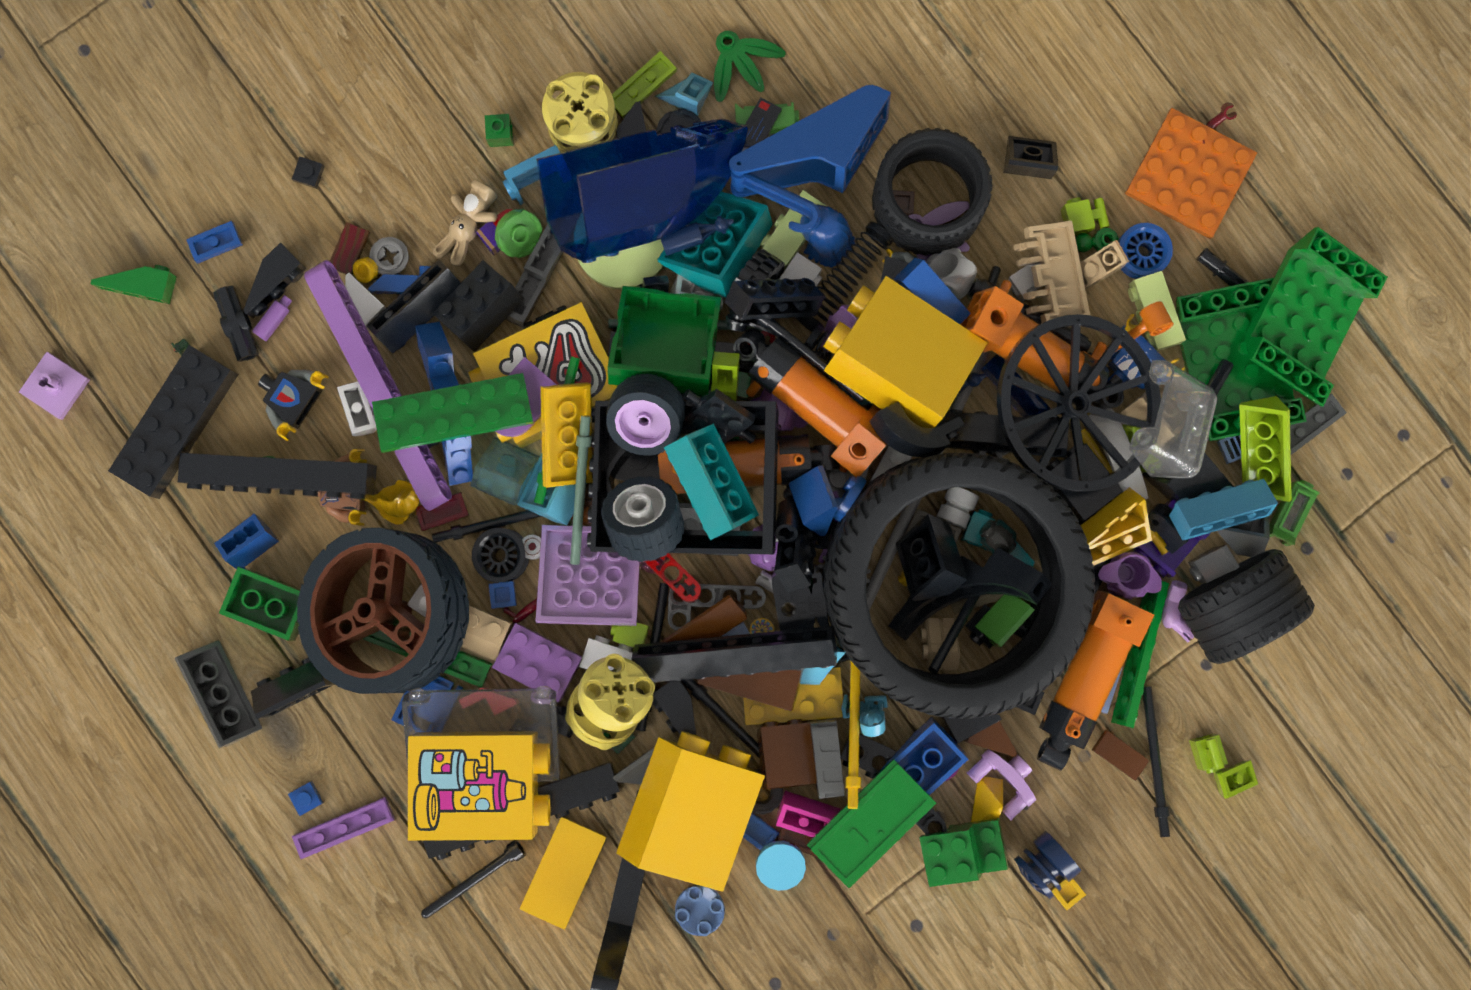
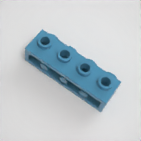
[1169,479,1278,540]

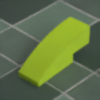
[711,352,740,401]

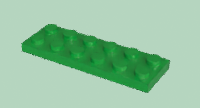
[372,373,533,453]

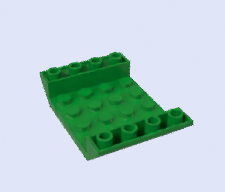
[1245,227,1388,407]
[1176,278,1307,442]

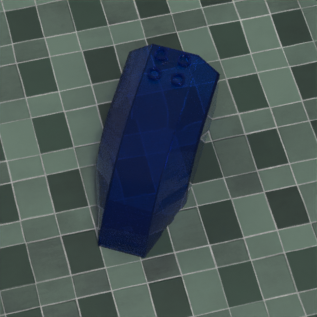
[536,118,748,263]

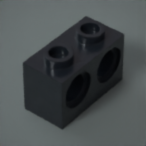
[840,734,897,779]

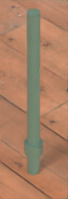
[570,415,592,565]

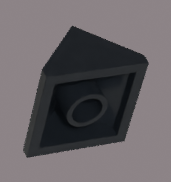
[1003,136,1058,179]

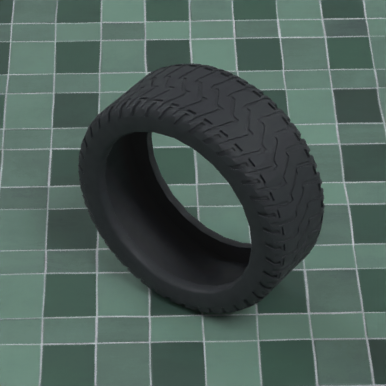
[823,453,1095,719]

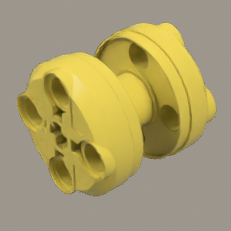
[542,72,618,159]
[565,653,655,750]

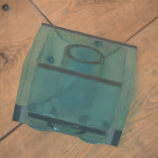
[470,437,540,506]

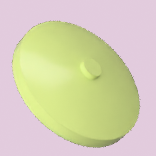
[573,192,670,290]

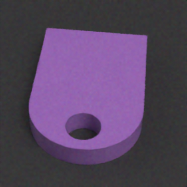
[495,357,557,437]

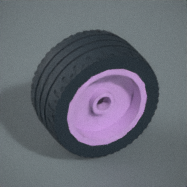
[606,374,685,456]

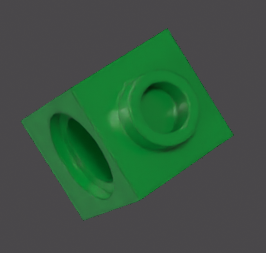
[485,114,514,147]

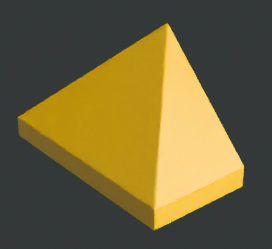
[971,776,1003,822]

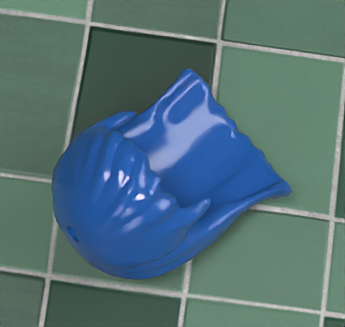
[800,204,855,268]

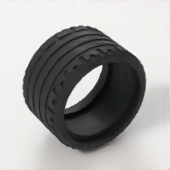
[872,128,993,256]
[1178,549,1315,664]

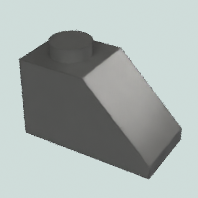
[1188,545,1240,583]

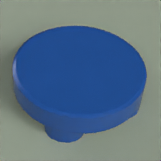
[833,476,866,522]

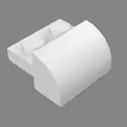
[337,381,377,436]

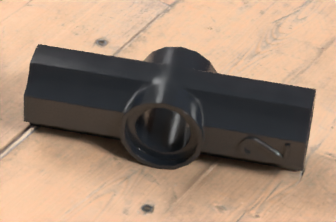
[213,285,259,362]

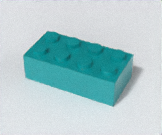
[664,424,759,540]

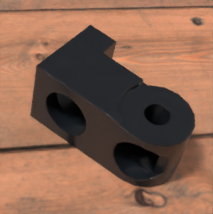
[1148,503,1189,554]

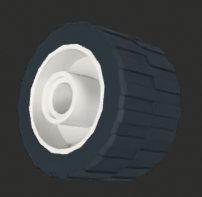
[601,476,684,562]

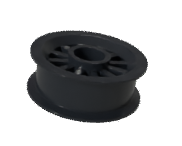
[472,528,529,582]

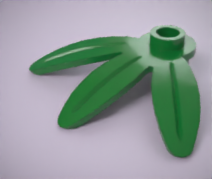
[714,31,786,102]

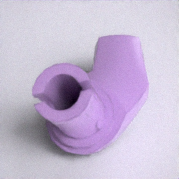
[1162,580,1194,643]

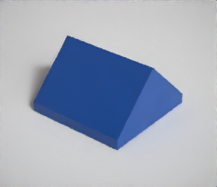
[789,465,838,536]

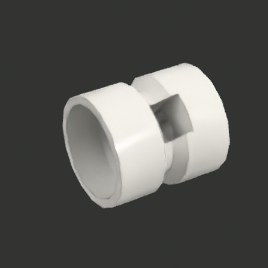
[936,487,979,529]

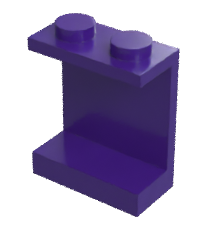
[1133,499,1210,578]

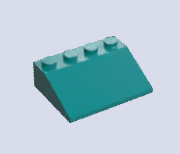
[657,187,773,298]

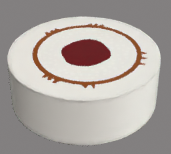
[522,535,541,560]

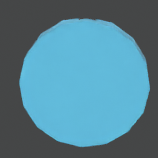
[756,840,806,891]

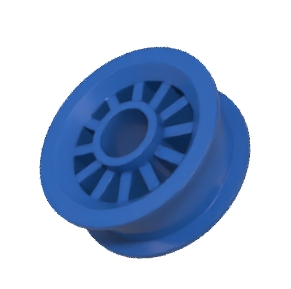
[1119,223,1173,279]

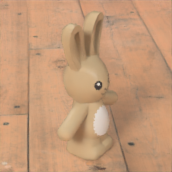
[433,180,498,266]

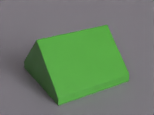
[975,594,1035,647]

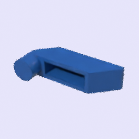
[368,266,431,294]

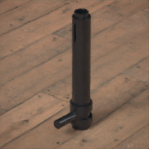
[968,266,1092,353]

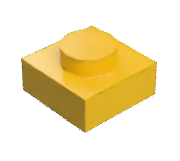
[1050,878,1086,910]

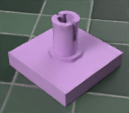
[19,352,90,420]

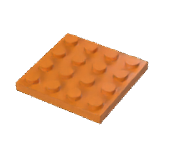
[1125,108,1257,239]

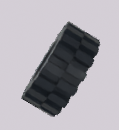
[735,249,785,281]

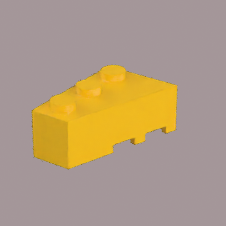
[1081,487,1152,566]

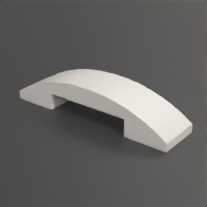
[1089,408,1148,500]

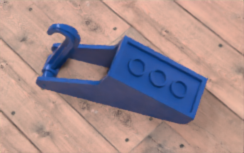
[729,85,891,233]

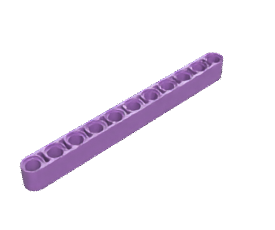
[304,260,452,511]

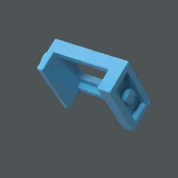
[502,145,571,205]

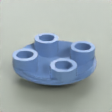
[675,885,725,936]

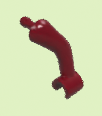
[1203,102,1237,144]
[503,598,537,624]

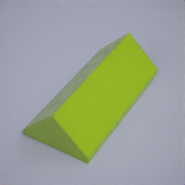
[1239,396,1292,502]

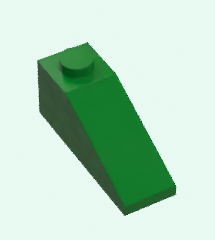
[90,265,177,305]

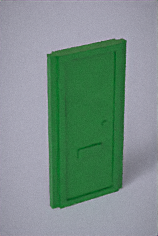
[806,759,936,888]

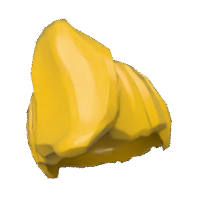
[364,480,419,525]

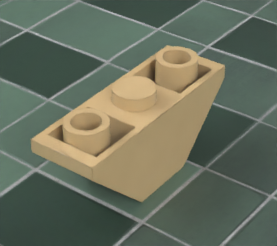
[1080,240,1129,290]

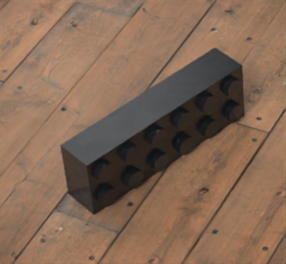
[108,345,239,499]

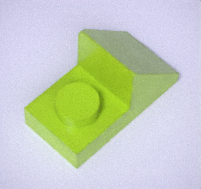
[1213,760,1258,799]

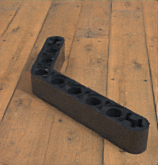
[590,790,645,990]

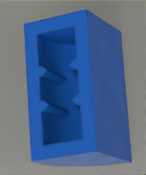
[214,513,279,569]

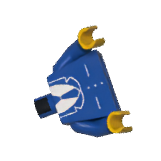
[1107,314,1185,389]

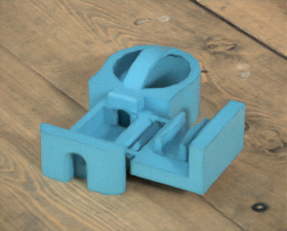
[842,695,888,737]

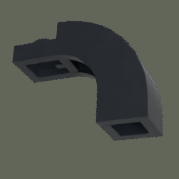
[869,402,965,457]

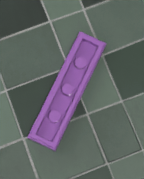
[292,797,395,859]

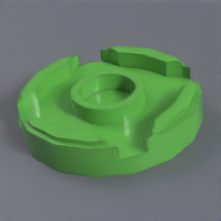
[495,209,542,258]

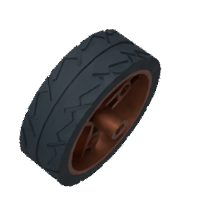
[297,528,469,694]

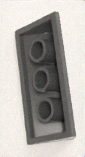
[174,640,262,748]

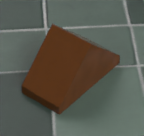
[964,721,1017,757]

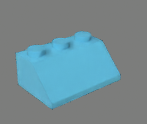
[517,453,594,525]

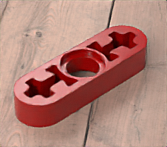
[645,553,701,602]

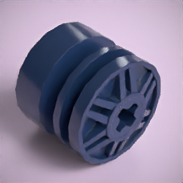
[1013,831,1082,900]

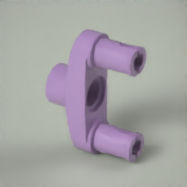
[967,749,1036,820]

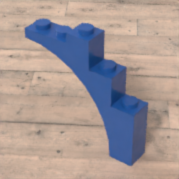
[415,321,474,486]

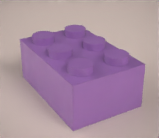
[492,623,583,703]

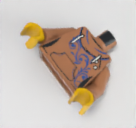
[308,449,367,526]

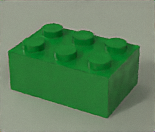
[219,567,300,641]

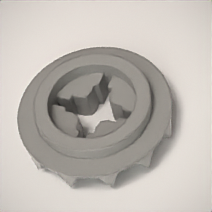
[369,237,409,275]

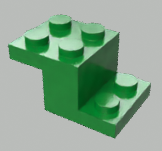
[919,818,1009,887]

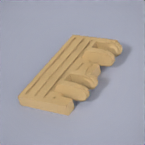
[1013,221,1090,323]

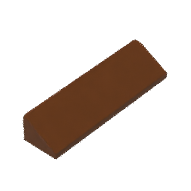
[661,595,747,642]

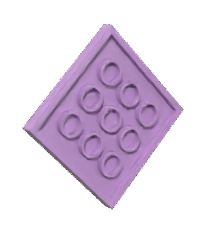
[536,525,640,626]

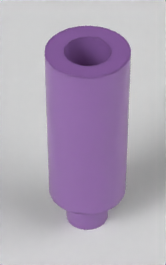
[252,295,292,342]

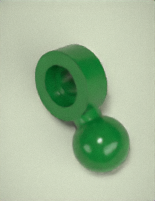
[1075,228,1119,252]

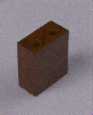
[757,719,817,790]

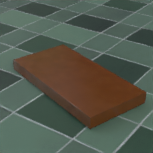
[697,669,804,711]

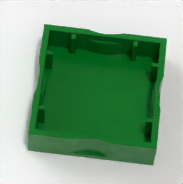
[608,286,721,396]

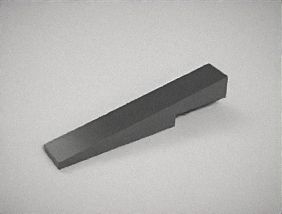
[505,186,590,329]

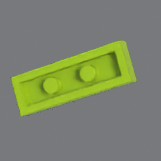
[612,51,677,119]

